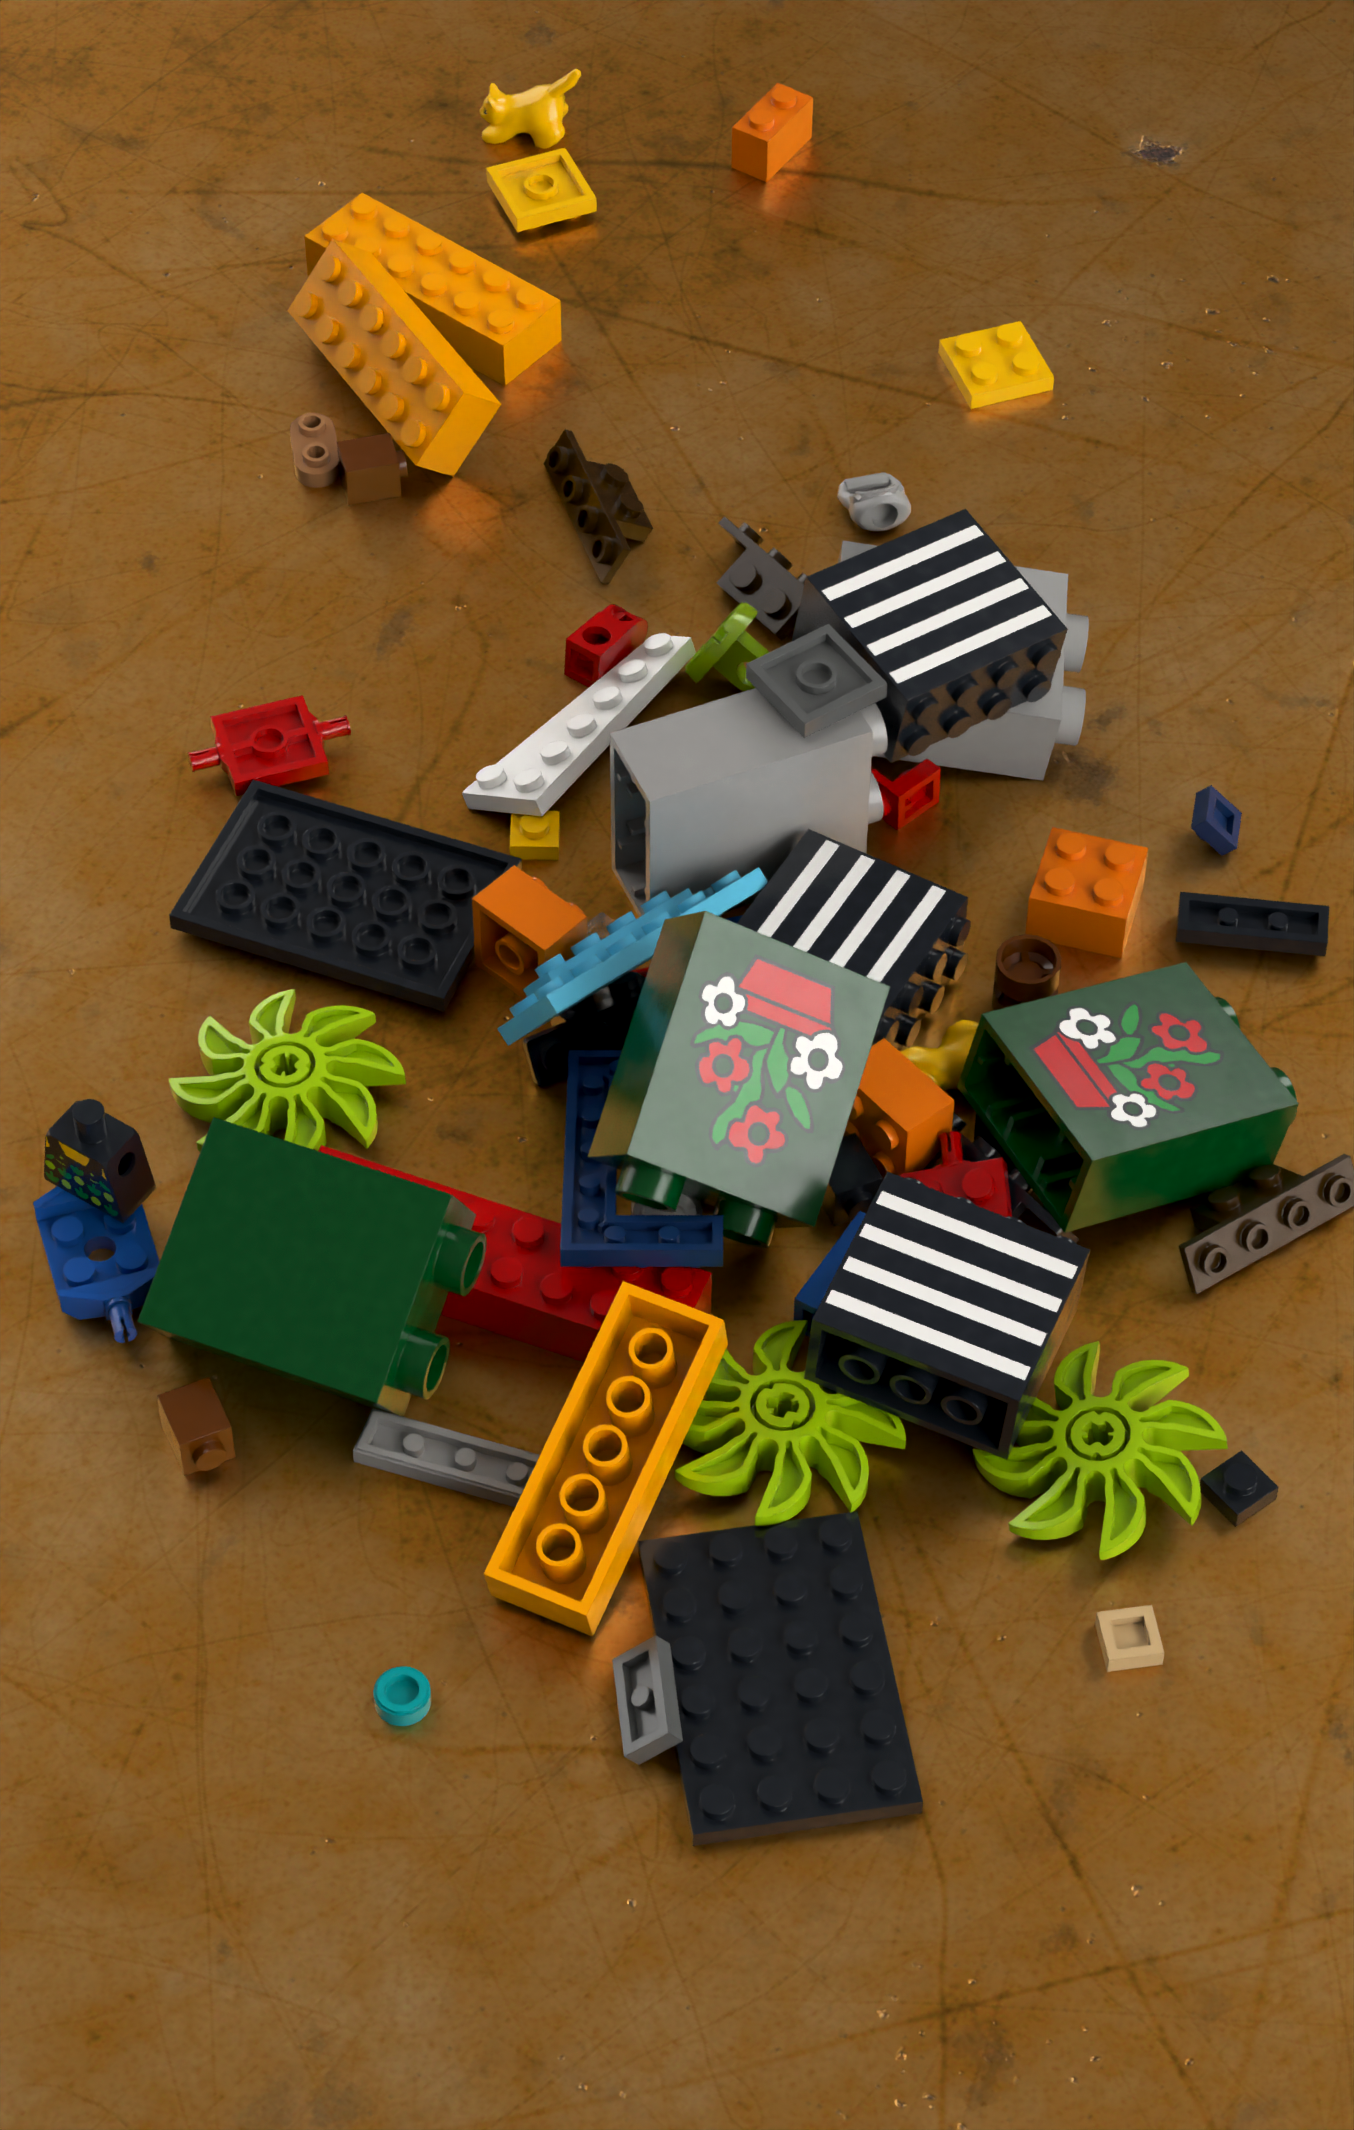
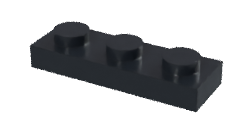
[1176,892,1329,956]

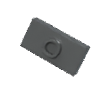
[612,1635,683,1765]

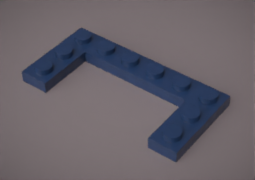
[560,1050,723,1268]

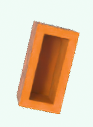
[731,83,813,182]

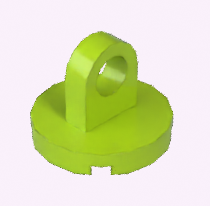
[685,602,769,692]

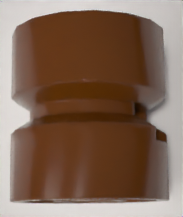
[992,934,1062,1011]

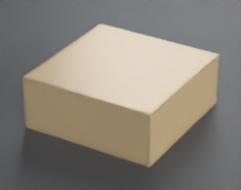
[1095,1605,1164,1672]

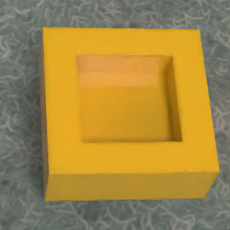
[510,811,560,860]

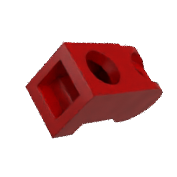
[564,604,648,688]

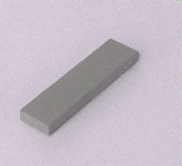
[353,1408,540,1507]

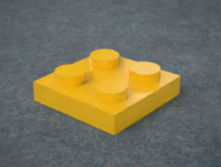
[486,148,597,232]
[938,321,1054,409]

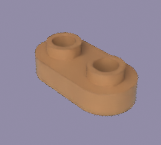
[290,412,339,488]

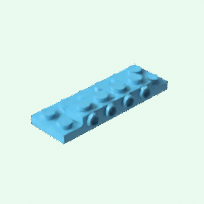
[497,867,768,1046]

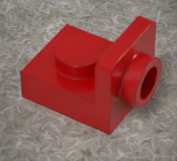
[871,759,941,831]

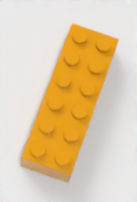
[304,193,562,386]
[287,239,501,477]
[483,1281,728,1637]

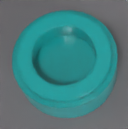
[373,1666,431,1726]

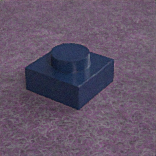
[1191,785,1242,856]

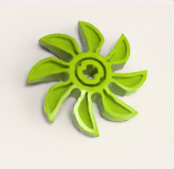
[169,989,406,1152]
[675,1320,906,1526]
[972,1341,1228,1560]

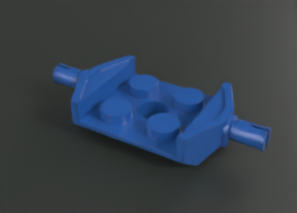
[33,1186,160,1343]

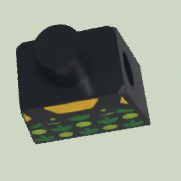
[44,1099,156,1223]

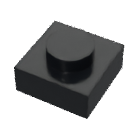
[1200,1450,1279,1527]

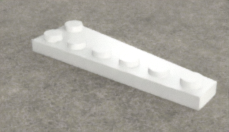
[462,633,696,816]

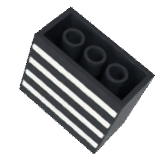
[792,509,1068,763]
[737,829,971,1051]
[804,1171,1090,1460]

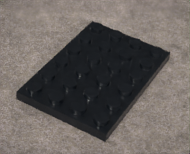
[169,780,522,1012]
[638,1511,923,1846]

